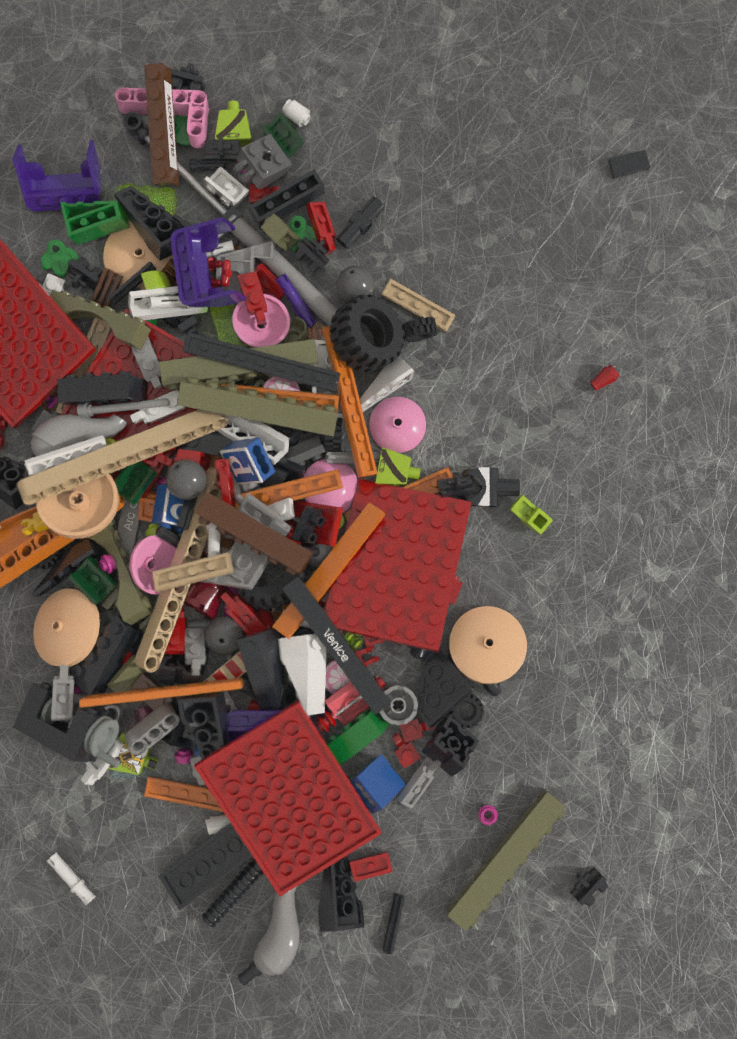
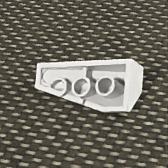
[278,634,326,715]

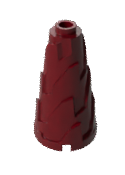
[183,581,227,619]

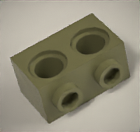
[261,214,301,252]

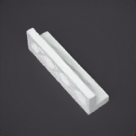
[128,286,208,320]
[217,415,289,465]
[24,435,107,476]

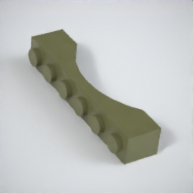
[50,290,151,350]
[88,520,152,625]

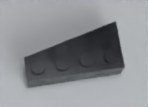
[58,371,147,405]
[68,615,141,696]

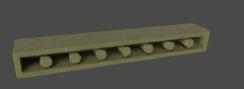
[159,339,319,390]
[177,376,339,436]
[446,789,566,932]

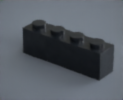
[249,169,325,230]

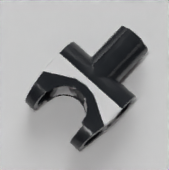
[463,467,520,507]

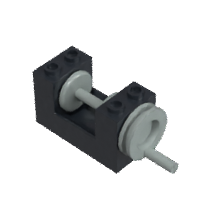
[13,681,120,768]

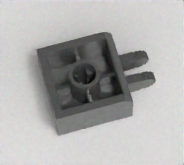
[233,134,292,190]

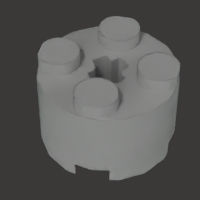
[380,684,418,725]

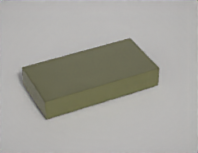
[107,654,146,692]

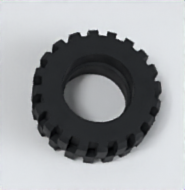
[330,294,405,373]
[235,566,308,612]

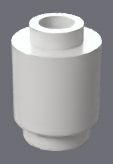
[282,99,311,127]

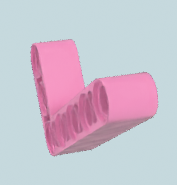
[115,88,209,148]

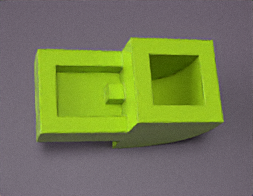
[141,271,171,297]
[509,495,553,535]

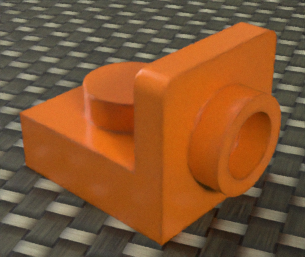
[138,492,156,522]

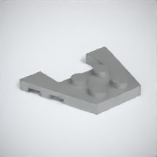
[216,241,275,304]
[200,542,269,590]

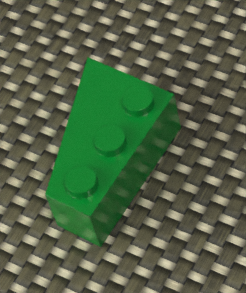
[60,201,130,245]
[327,709,390,765]

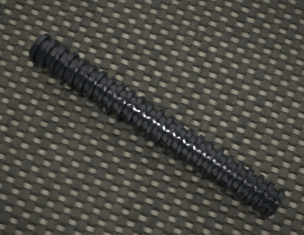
[202,858,263,928]

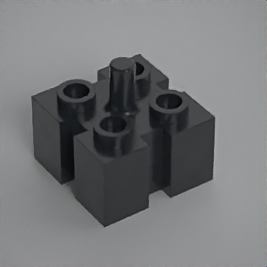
[158,647,209,686]
[422,715,479,777]

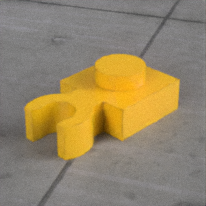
[21,512,48,536]

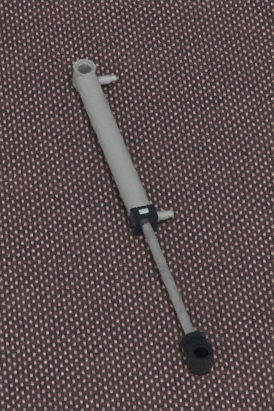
[123,112,337,340]

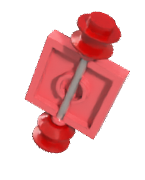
[316,675,386,732]

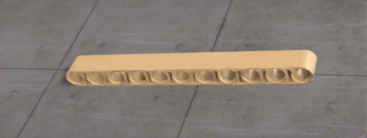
[17,409,228,505]
[135,467,222,672]

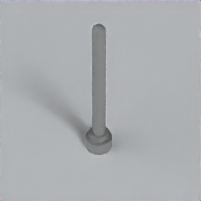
[77,398,170,418]

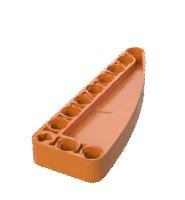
[0,493,125,588]

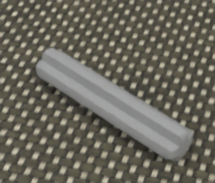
[325,452,380,464]

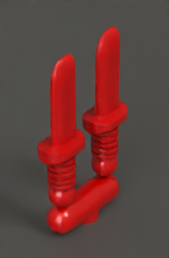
[207,257,232,289]

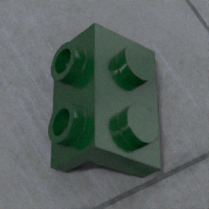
[261,112,305,158]
[114,461,158,505]
[68,556,118,605]

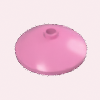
[232,294,290,348]
[369,397,426,453]
[304,459,358,513]
[130,535,177,594]

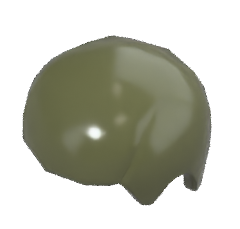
[282,317,308,343]

